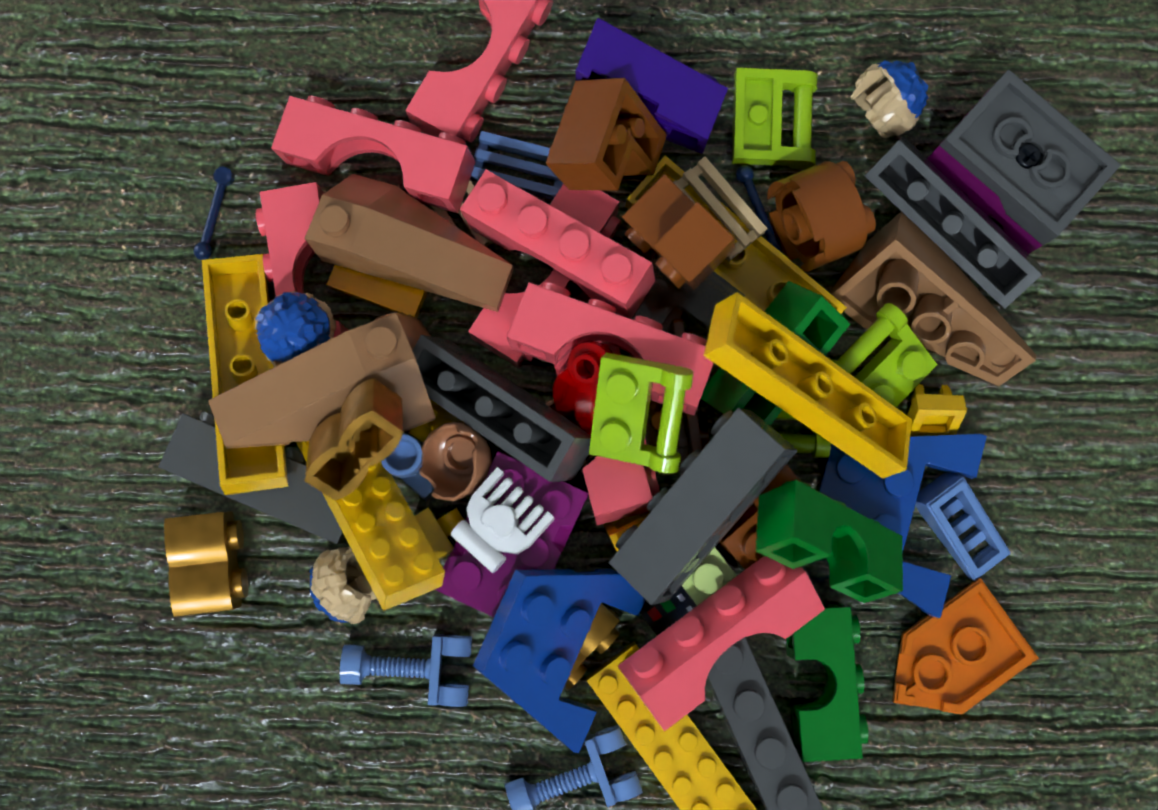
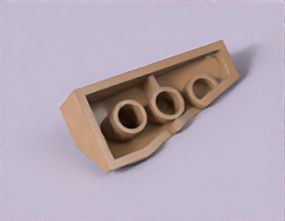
[304,174,514,312]
[829,212,1036,386]
[208,313,436,449]

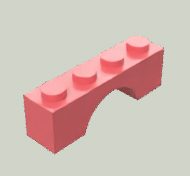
[405,0,553,143]
[271,96,476,214]
[460,169,656,319]
[255,182,348,338]
[468,184,622,368]
[507,282,714,416]
[553,343,660,526]
[618,556,825,732]

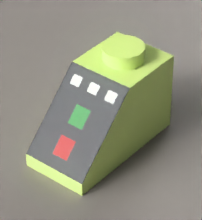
[640,548,736,636]

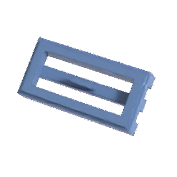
[470,131,563,200]

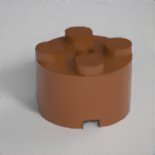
[767,161,876,272]

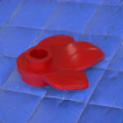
[553,341,613,434]

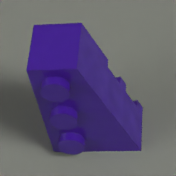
[575,17,728,154]

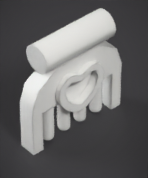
[450,467,555,573]

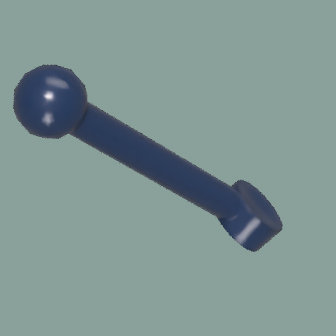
[736,165,783,252]
[193,167,234,260]

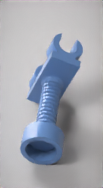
[381,434,434,501]
[340,634,472,707]
[505,725,643,810]

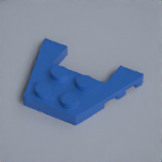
[818,434,987,618]
[473,569,645,753]

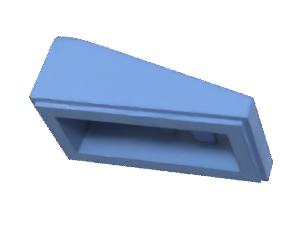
[915,472,1011,581]

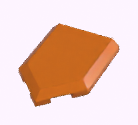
[892,578,1039,715]

